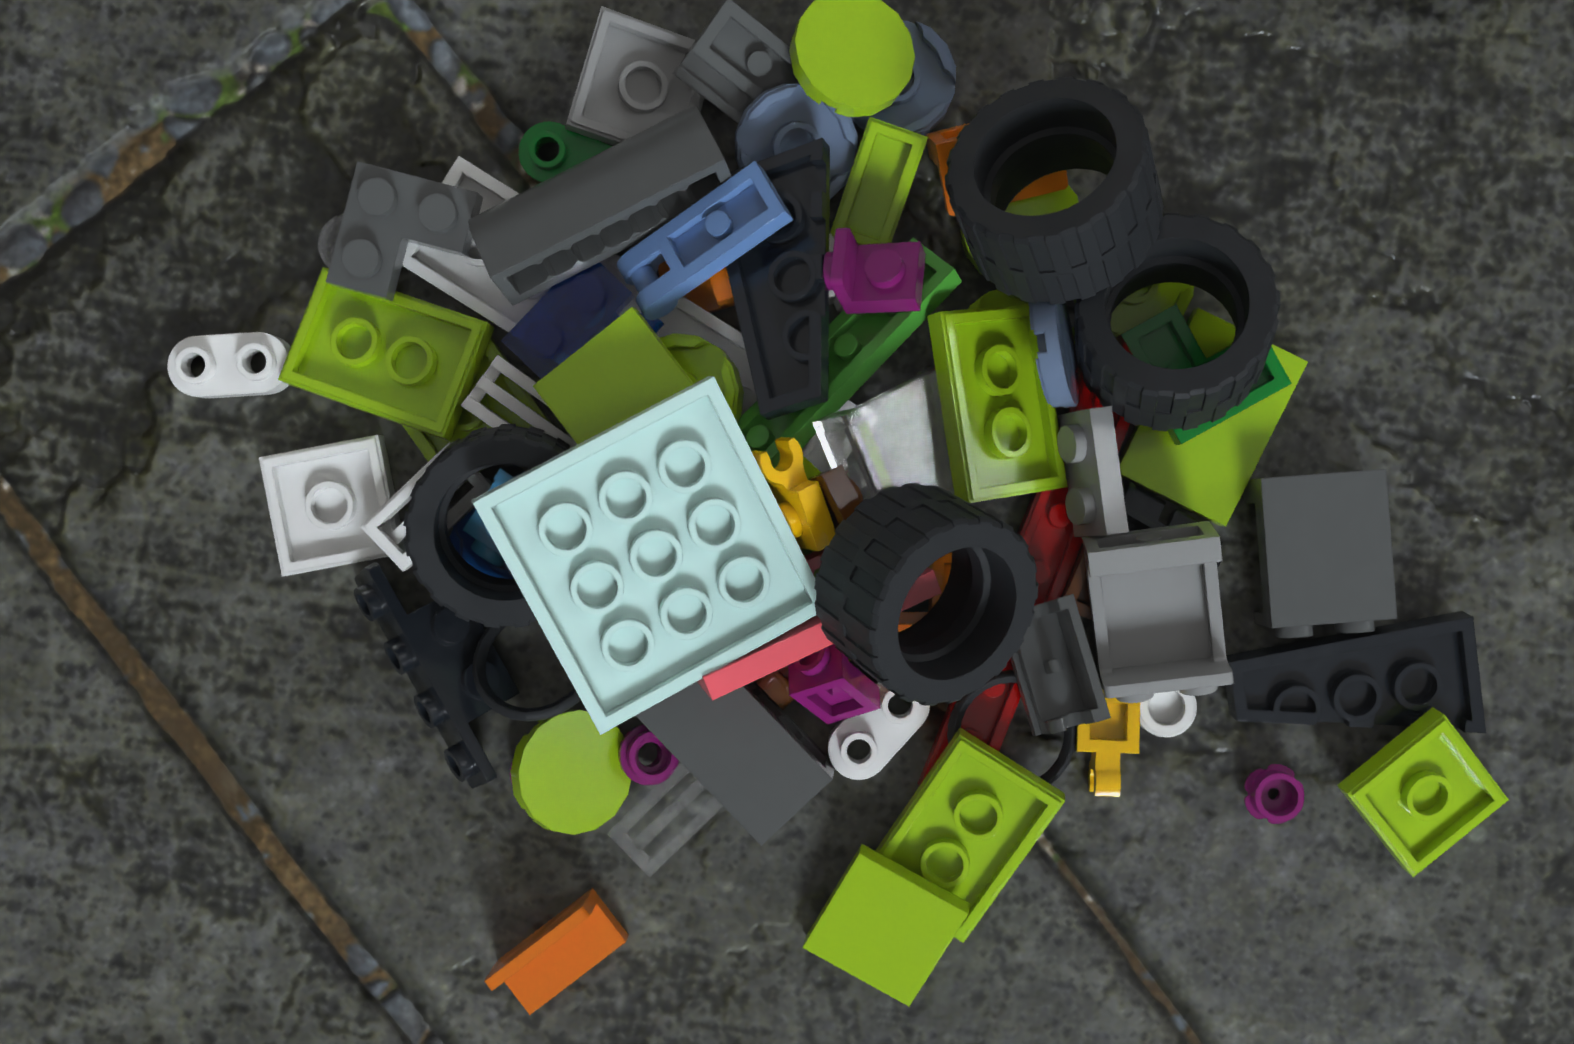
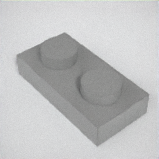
[1057,406,1129,537]

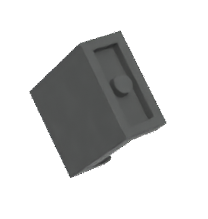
[1243,469,1397,638]

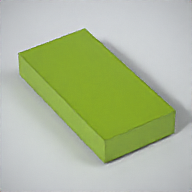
[830,117,928,245]

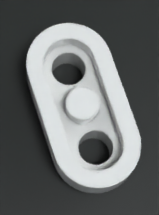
[167,332,291,398]
[828,680,930,780]

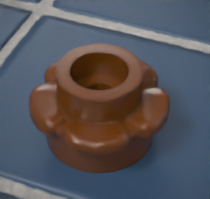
[755,665,794,710]

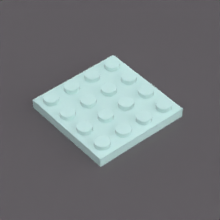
[472,376,816,735]

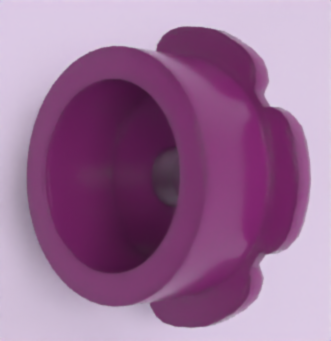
[1244,763,1304,824]

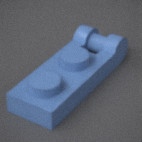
[617,161,794,320]

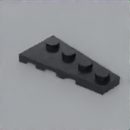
[726,138,830,420]
[1225,611,1486,733]

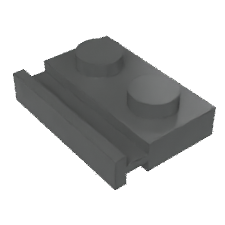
[672,0,799,124]

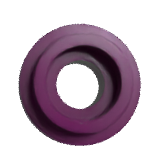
[618,724,679,785]

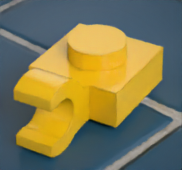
[752,437,835,552]
[1075,698,1140,797]

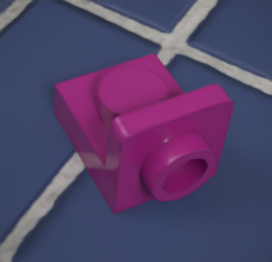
[823,228,926,314]
[788,644,881,725]

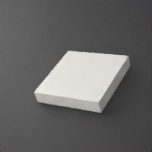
[259,435,406,577]

